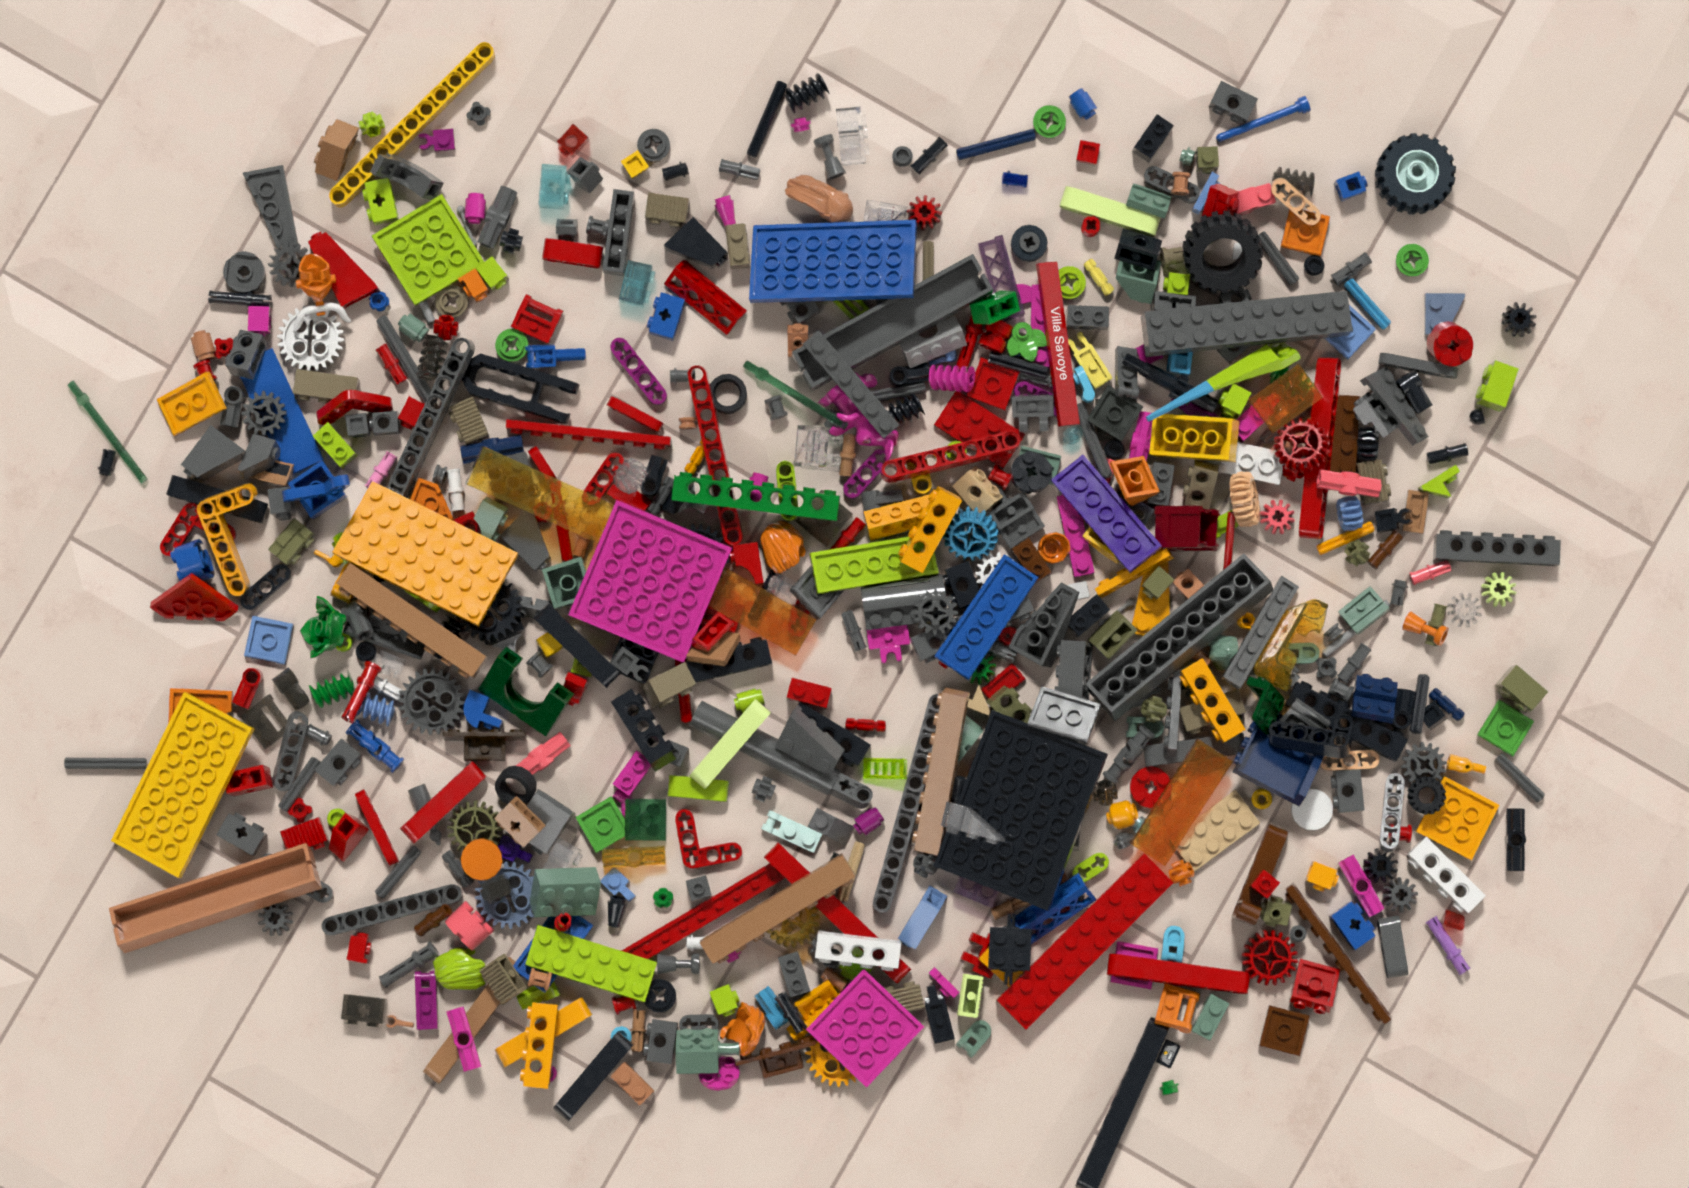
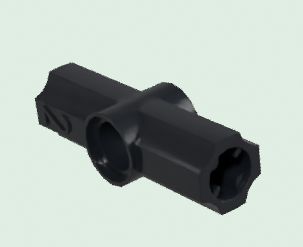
[1505,808,1526,871]

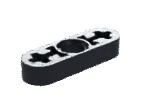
[240,564,291,610]

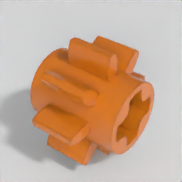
[1169,859,1194,887]

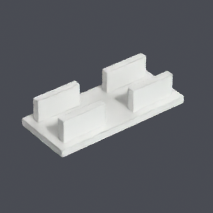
[1208,442,1284,485]

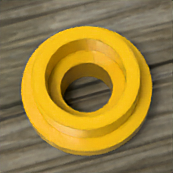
[1251,789,1272,809]

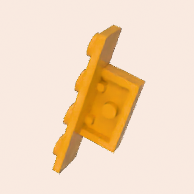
[786,980,846,1041]

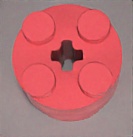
[445,901,494,951]

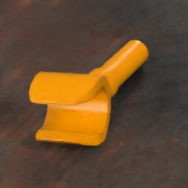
[314,550,343,568]

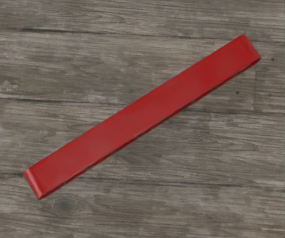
[1299,357,1341,539]
[688,365,744,546]
[764,842,912,984]

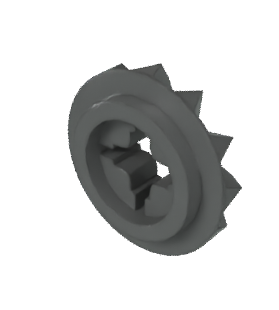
[637,129,670,162]

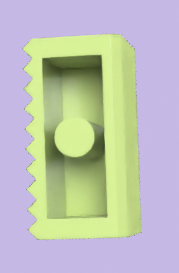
[957,974,984,1018]

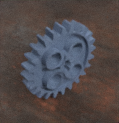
[475,861,534,929]

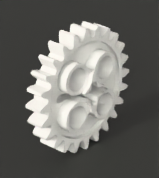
[277,305,345,372]

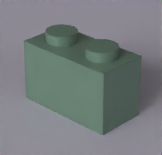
[1191,993,1230,1040]

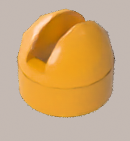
[1237,612,1255,629]

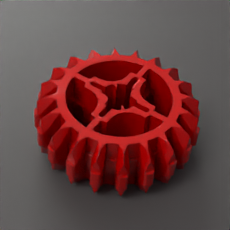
[1273,418,1330,473]
[1242,930,1298,986]

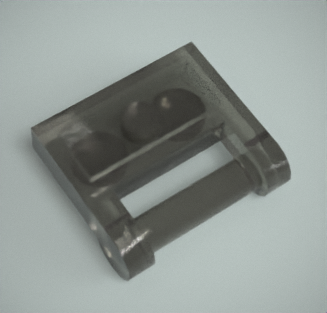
[240,694,293,750]

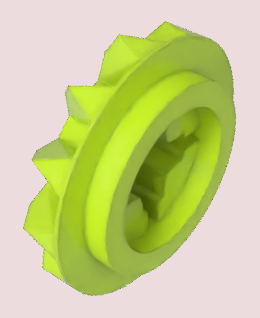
[1059,266,1086,299]

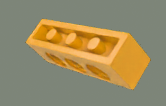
[898,486,962,573]
[864,495,944,541]
[1179,658,1246,743]
[520,1002,559,1089]

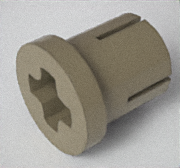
[1160,247,1184,268]

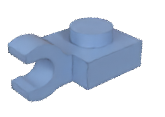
[600,866,636,901]

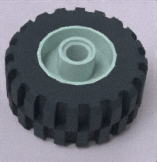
[1375,133,1456,215]

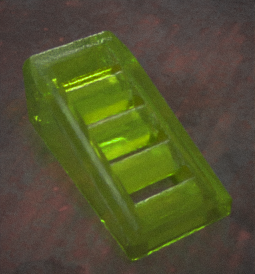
[863,758,907,779]

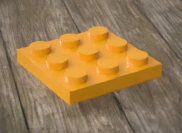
[1415,776,1500,860]

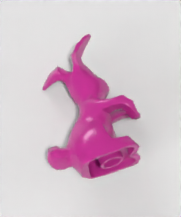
[817,372,898,461]

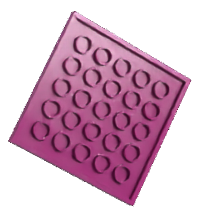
[568,500,732,663]

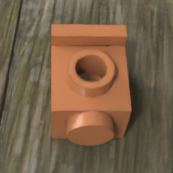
[787,323,808,357]

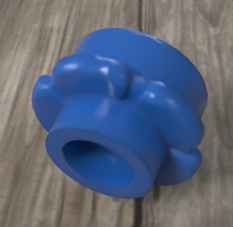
[369,291,389,312]

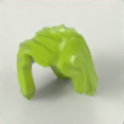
[433,947,486,990]

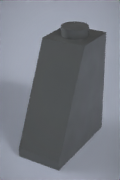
[500,506,551,572]

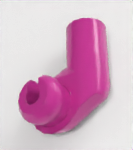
[612,789,635,818]

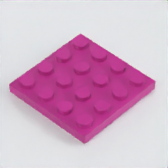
[806,969,924,1088]

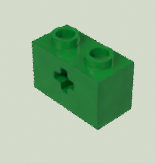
[969,290,1020,325]

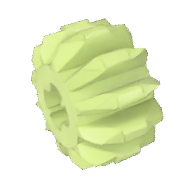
[1481,572,1517,607]

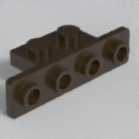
[442,729,527,761]

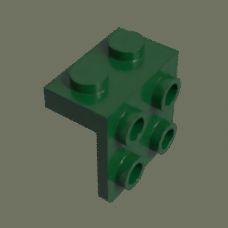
[1246,677,1285,735]

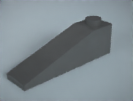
[1008,583,1080,668]

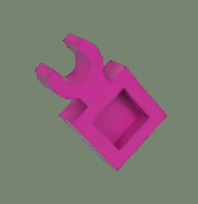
[929,967,960,998]

